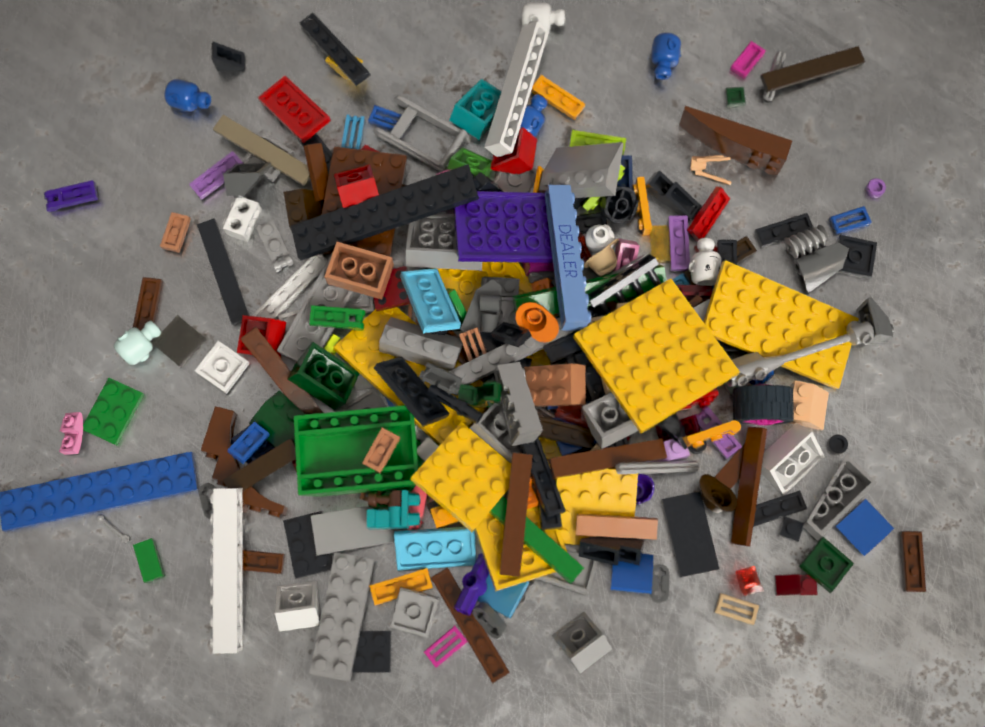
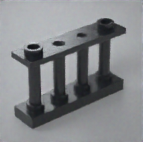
[588,254,662,316]

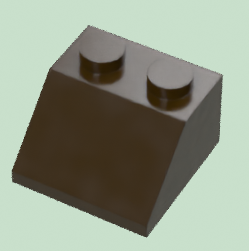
[283,188,324,231]

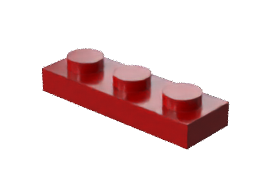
[687,186,730,242]

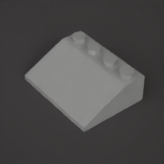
[539,142,624,198]
[405,214,483,271]

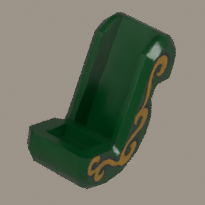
[458,381,502,408]

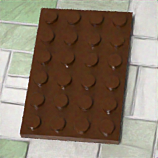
[322,147,407,257]

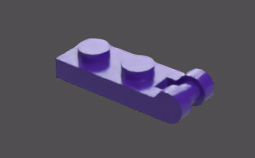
[44,180,98,212]

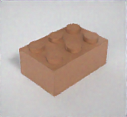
[324,242,394,300]
[524,364,586,407]

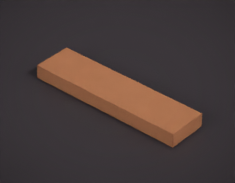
[576,514,658,540]

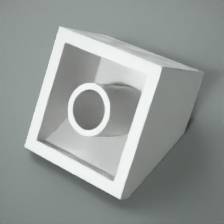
[275,580,320,631]

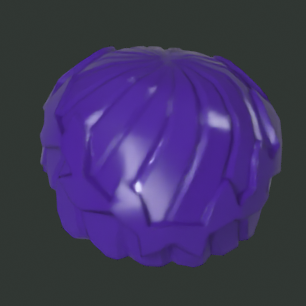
[636,474,655,504]

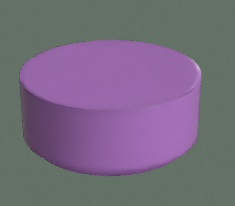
[866,178,886,198]

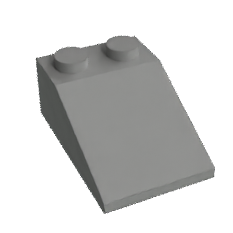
[470,403,522,463]

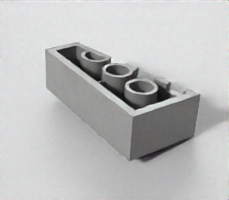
[494,362,543,446]
[803,455,877,541]

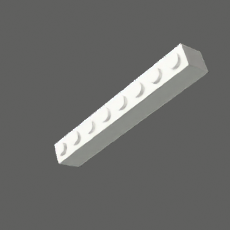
[484,21,549,157]
[210,488,243,653]

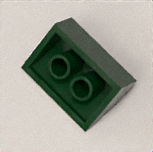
[287,342,360,410]
[249,390,305,448]

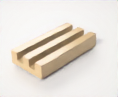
[714,593,759,625]

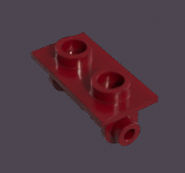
[676,285,713,302]

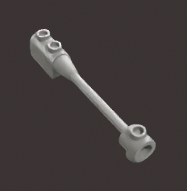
[726,321,875,387]

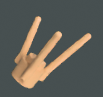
[690,155,731,185]

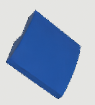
[836,498,894,556]
[611,554,654,594]

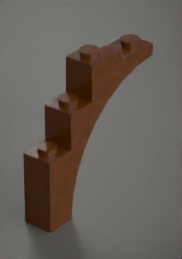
[200,406,288,518]

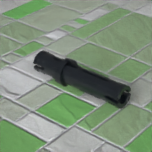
[427,384,483,424]

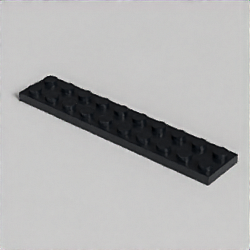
[291,164,479,261]

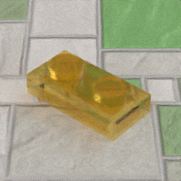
[650,225,671,263]

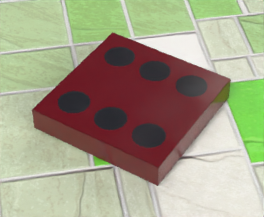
[374,266,411,312]

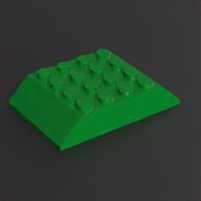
[294,405,418,497]

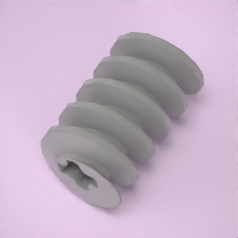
[784,225,828,259]

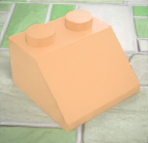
[789,381,829,430]

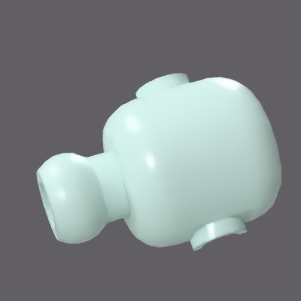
[114,321,162,365]

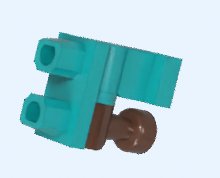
[367,490,420,530]

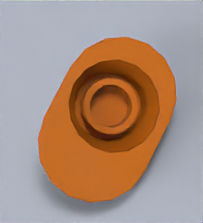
[515,302,559,343]

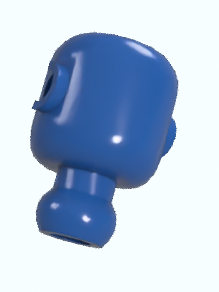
[651,33,681,80]
[164,79,211,112]
[520,94,548,137]

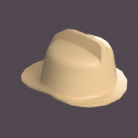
[584,239,619,276]

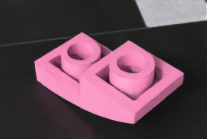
[59,412,83,455]

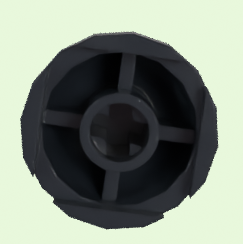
[600,185,638,224]

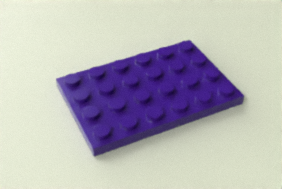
[454,191,553,263]

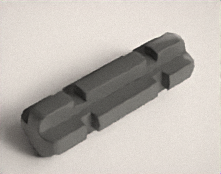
[528,271,555,283]

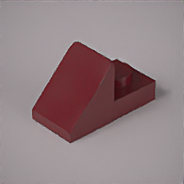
[775,574,818,596]

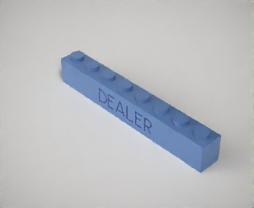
[545,185,591,331]

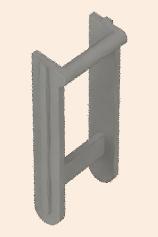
[373,95,470,172]

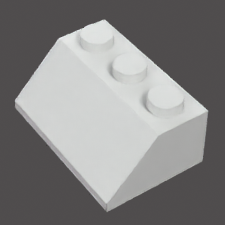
[761,423,825,496]

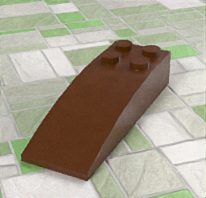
[679,106,792,175]

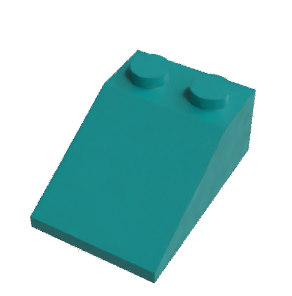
[449,79,502,140]

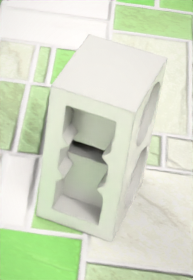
[223,197,262,242]

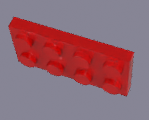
[258,75,331,143]

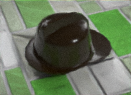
[699,474,737,513]

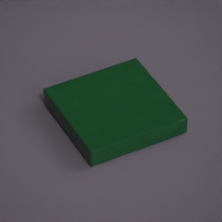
[799,537,854,593]

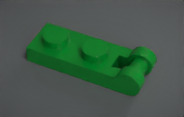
[309,305,366,331]

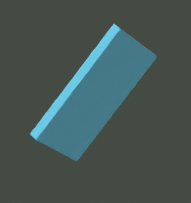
[400,268,461,333]
[394,527,477,571]

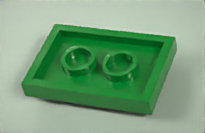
[83,378,144,446]

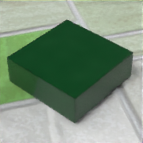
[725,87,746,107]

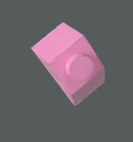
[613,238,640,272]

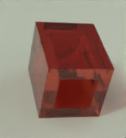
[735,566,764,596]

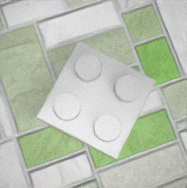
[195,341,250,394]

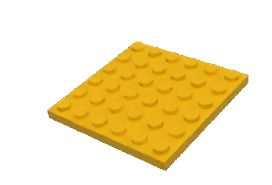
[573,278,740,434]

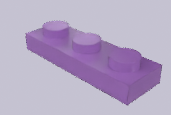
[189,151,243,200]
[668,216,690,271]

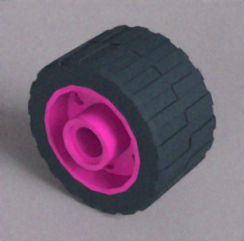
[733,384,794,426]

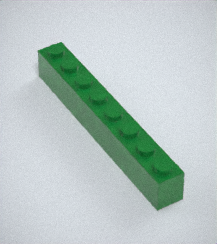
[512,264,667,315]

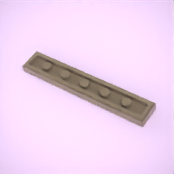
[213,115,310,186]

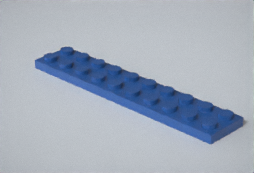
[0,451,199,532]

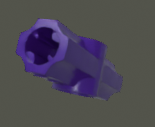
[454,553,489,616]

